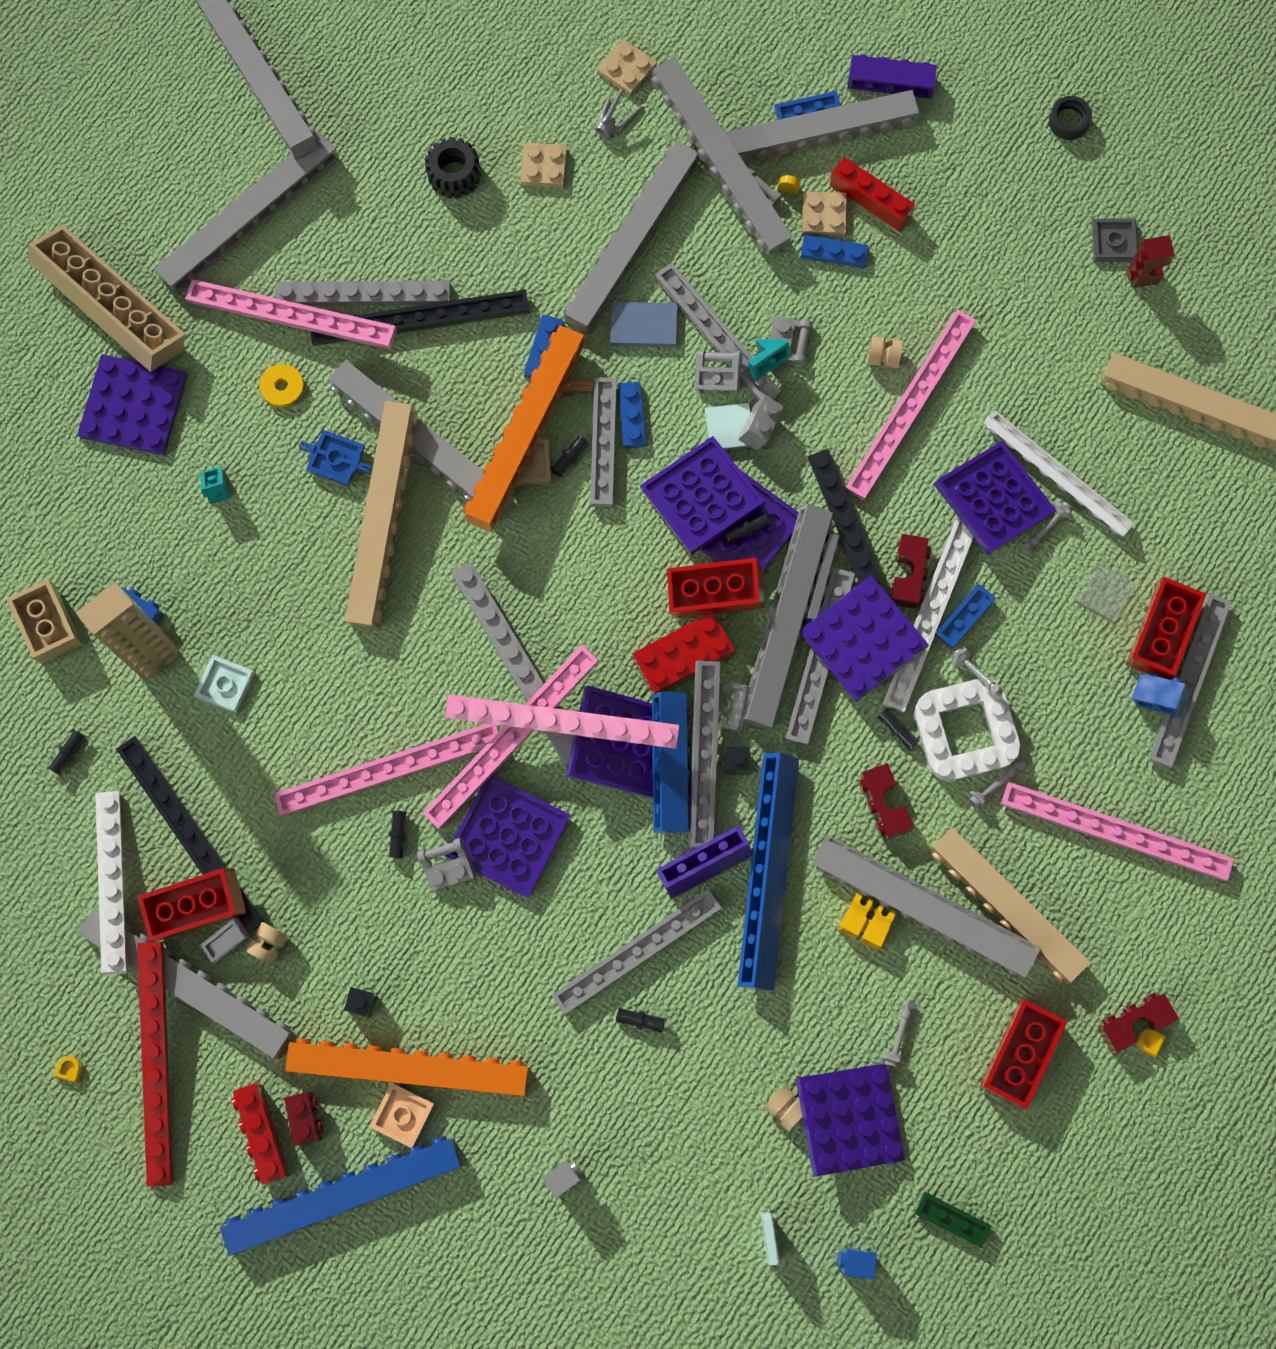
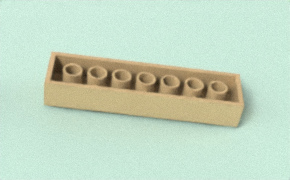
[29,225,185,372]
[76,582,180,680]

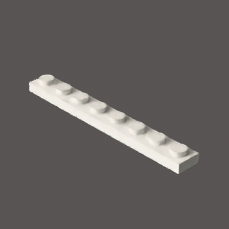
[983,411,1135,536]
[95,791,127,975]

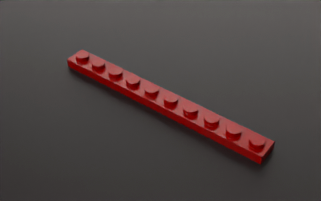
[137,941,173,1187]

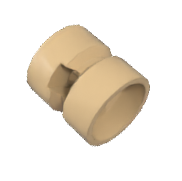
[867,336,903,369]
[246,922,289,966]
[763,1085,802,1131]

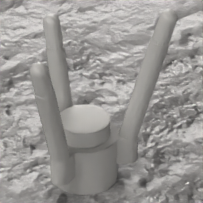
[595,88,643,138]

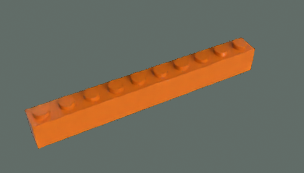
[464,326,585,532]
[285,1038,529,1096]

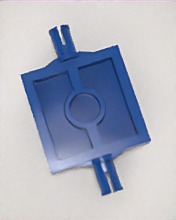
[299,430,373,487]

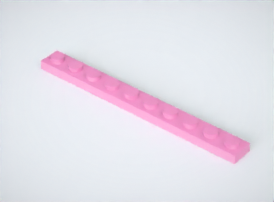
[185,279,397,349]
[845,309,976,501]
[423,644,600,829]
[445,694,680,749]
[274,723,498,817]
[1000,782,1234,882]

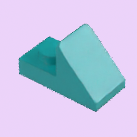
[748,339,792,380]
[200,466,230,504]

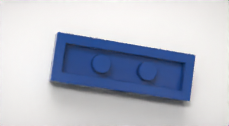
[774,91,841,120]
[800,235,869,268]
[524,314,564,379]
[618,382,646,449]
[935,583,996,650]

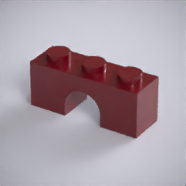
[1127,235,1175,288]
[890,534,932,609]
[858,763,914,841]
[1097,992,1179,1054]

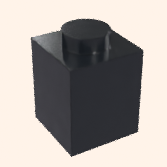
[725,747,750,775]
[344,987,377,1018]

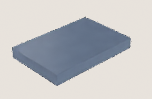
[610,302,677,347]

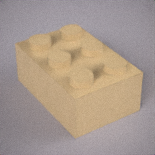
[6,579,83,664]

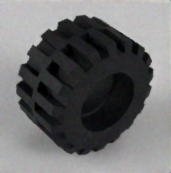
[425,137,481,198]

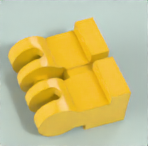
[837,891,897,950]

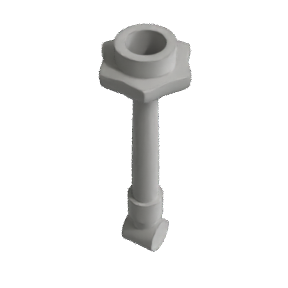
[1021,501,1073,556]
[952,648,1003,696]
[969,760,1026,810]
[881,1000,916,1069]

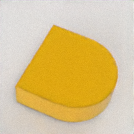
[778,175,801,195]
[1137,1029,1166,1058]
[53,1056,83,1083]

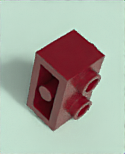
[284,1092,324,1146]

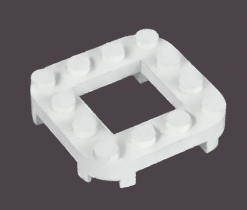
[913,679,1020,782]

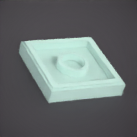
[705,403,751,451]
[194,655,255,714]
[760,1212,779,1266]

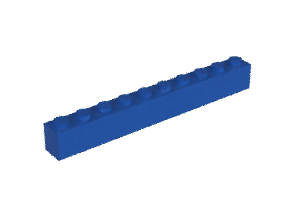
[737,753,799,991]
[220,1136,462,1256]

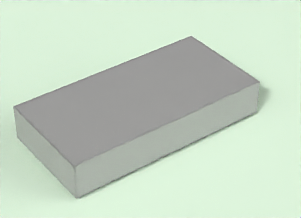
[200,917,250,965]

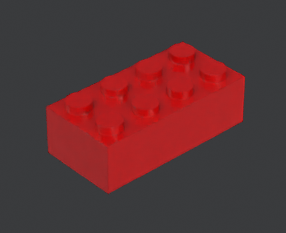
[667,558,765,618]
[1125,576,1207,680]
[632,611,735,695]
[138,868,247,942]
[979,999,1068,1110]

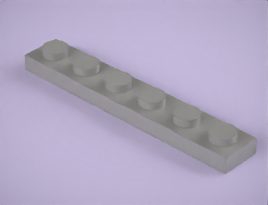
[590,377,617,507]

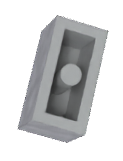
[738,395,784,451]
[542,1159,583,1198]

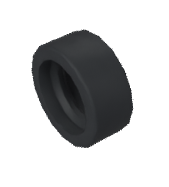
[1049,96,1092,140]

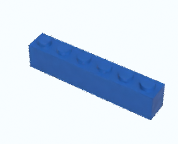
[652,692,690,834]

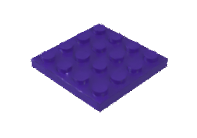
[77,354,188,456]
[640,436,765,556]
[933,441,1056,555]
[700,471,799,572]
[799,575,929,702]
[566,685,653,799]
[445,776,571,899]
[796,1063,905,1177]

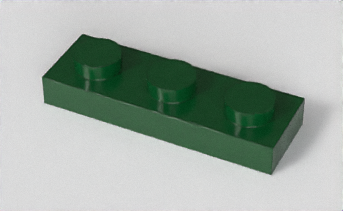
[914,1191,992,1248]

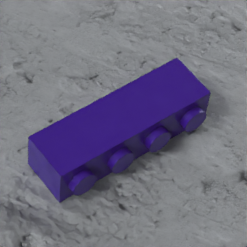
[847,54,937,99]
[656,825,752,899]

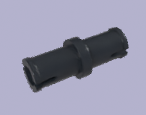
[550,435,589,477]
[724,512,771,545]
[877,708,920,751]
[48,730,87,776]
[388,811,407,859]
[616,1007,666,1033]

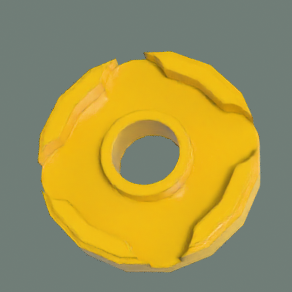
[259,364,304,408]

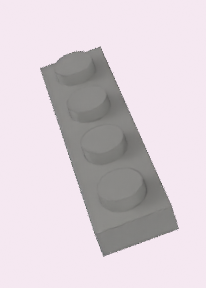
[802,533,839,624]

